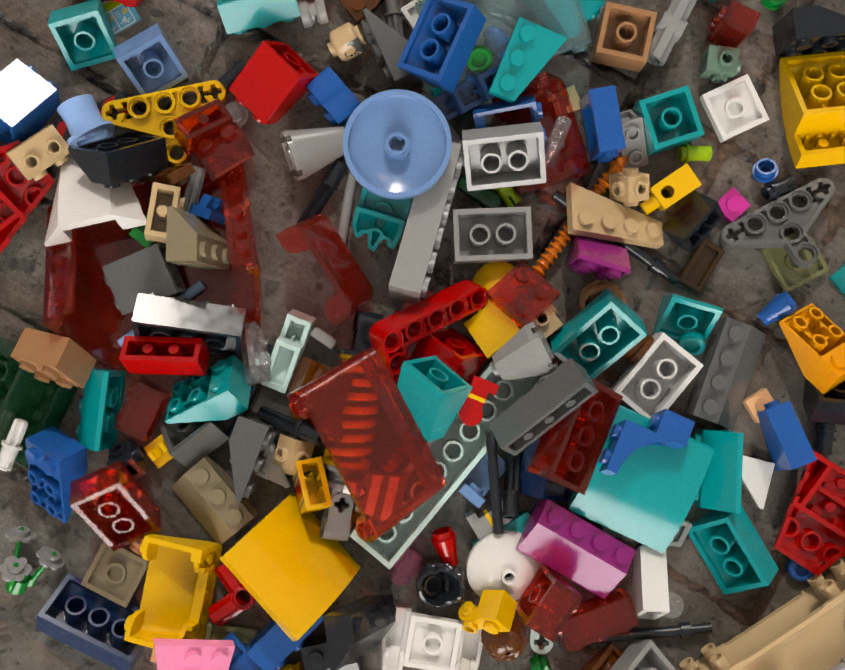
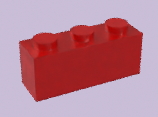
[119,336,210,376]

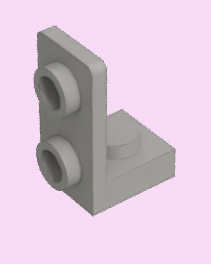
[620,109,648,168]

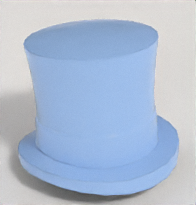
[57,94,115,147]

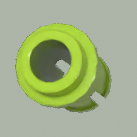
[677,143,712,164]
[493,187,522,207]

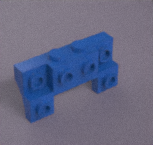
[223,613,325,670]

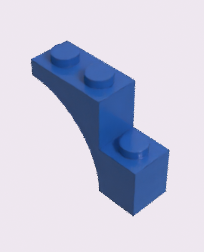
[599,409,695,476]

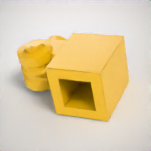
[458,590,518,634]

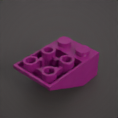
[565,235,631,281]

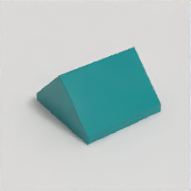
[653,294,723,341]

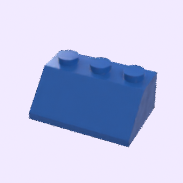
[397,0,486,93]

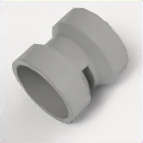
[298,0,329,28]

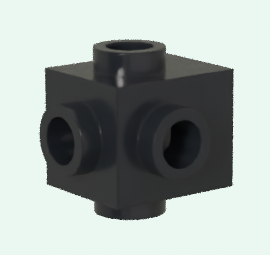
[107,438,147,485]

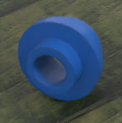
[752,158,779,183]

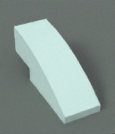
[261,309,316,394]

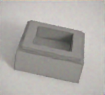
[310,327,338,350]

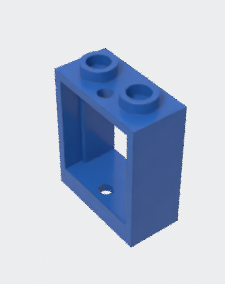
[579,85,626,164]
[473,94,547,143]

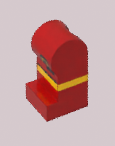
[459,375,499,426]

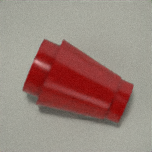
[431,527,458,566]

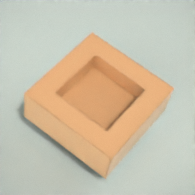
[743,388,774,423]

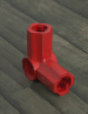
[208,563,256,627]

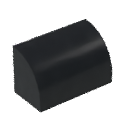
[662,190,724,253]

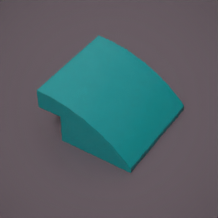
[568,404,714,554]

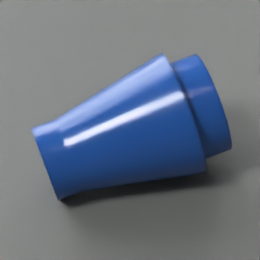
[756,291,798,326]

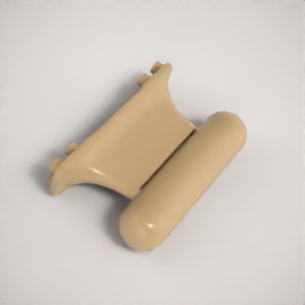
[679,559,845,670]

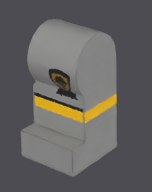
[465,497,512,540]

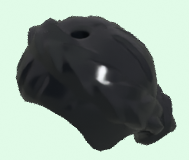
[416,562,466,607]

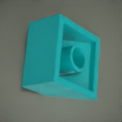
[48,0,117,71]

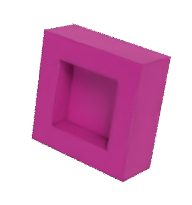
[718,187,751,224]

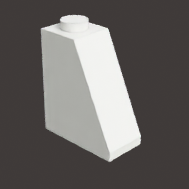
[630,544,670,620]

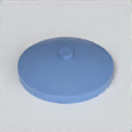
[343,89,452,200]

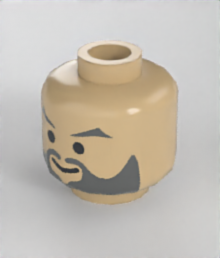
[327,22,367,62]

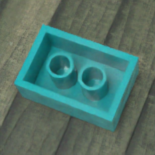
[550,288,648,381]

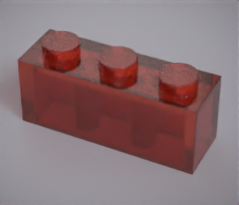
[551,588,639,652]

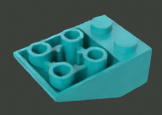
[165,355,253,424]

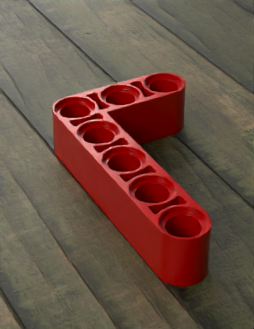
[369,279,489,394]

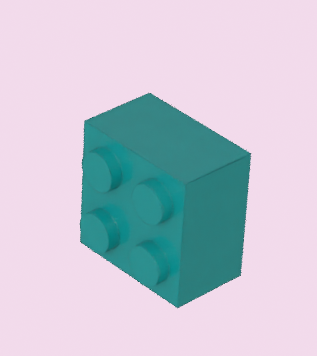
[632,85,704,156]

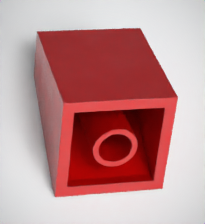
[228,41,319,125]
[410,327,487,384]

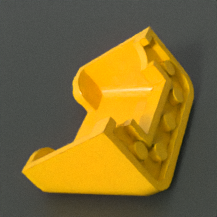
[124,534,223,649]

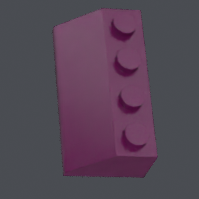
[515,499,636,599]

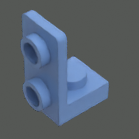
[458,453,505,508]

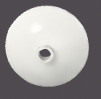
[466,530,542,601]

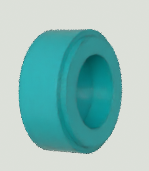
[679,331,705,356]

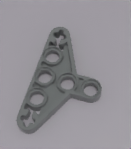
[719,178,835,268]

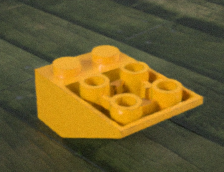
[779,303,845,394]

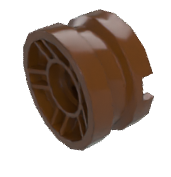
[623,334,654,365]

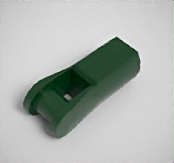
[456,174,500,208]

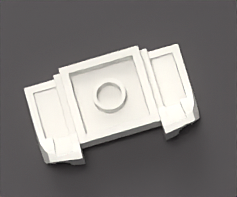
[379,606,483,670]

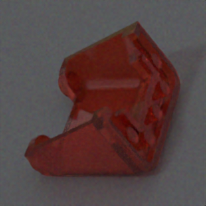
[492,72,590,194]
[275,215,373,327]

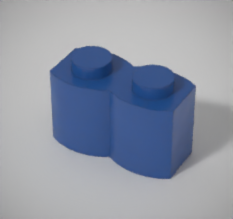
[306,66,361,127]

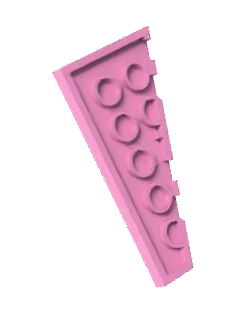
[153,638,235,670]

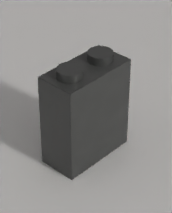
[102,243,187,315]

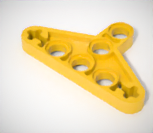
[101,80,227,165]

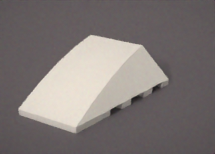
[44,154,146,247]

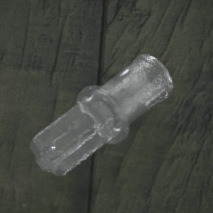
[545,116,572,168]

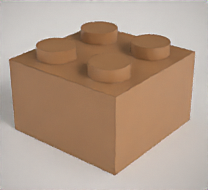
[590,2,657,72]
[11,327,97,389]

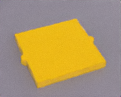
[464,298,520,359]

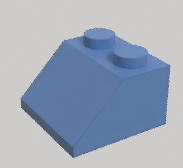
[113,23,189,95]

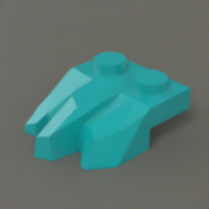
[352,188,413,252]

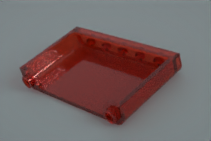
[286,348,446,542]

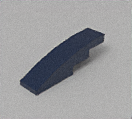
[429,63,500,121]

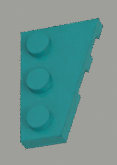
[488,17,568,103]

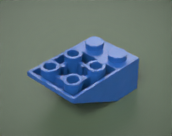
[25,426,88,523]

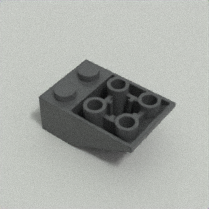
[361,8,424,91]
[229,416,276,503]

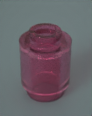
[387,546,424,586]

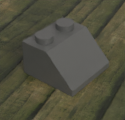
[158,417,230,469]

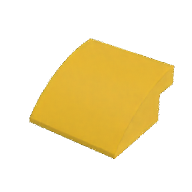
[779,51,845,169]
[220,491,361,641]

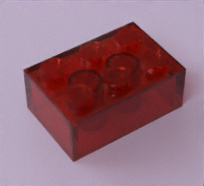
[69,460,161,551]

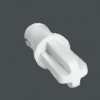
[0,418,28,471]

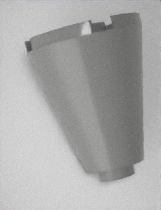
[280,126,345,182]

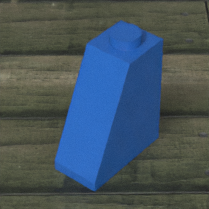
[757,399,817,471]

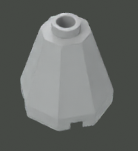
[490,321,558,380]

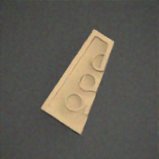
[566,182,664,249]

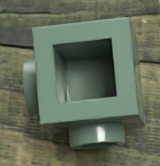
[699,44,742,84]

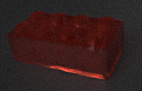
[527,377,623,495]

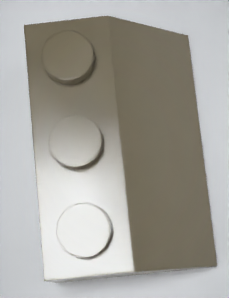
[166,206,233,270]
[171,454,259,544]

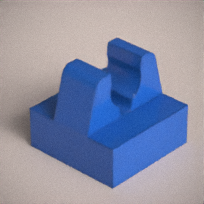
[189,194,227,225]

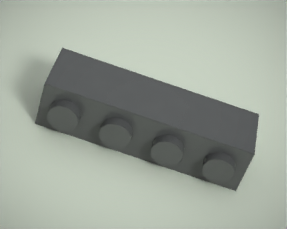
[488,358,599,456]

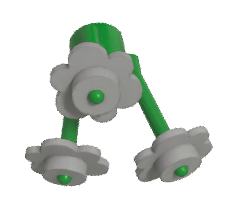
[0,526,65,595]

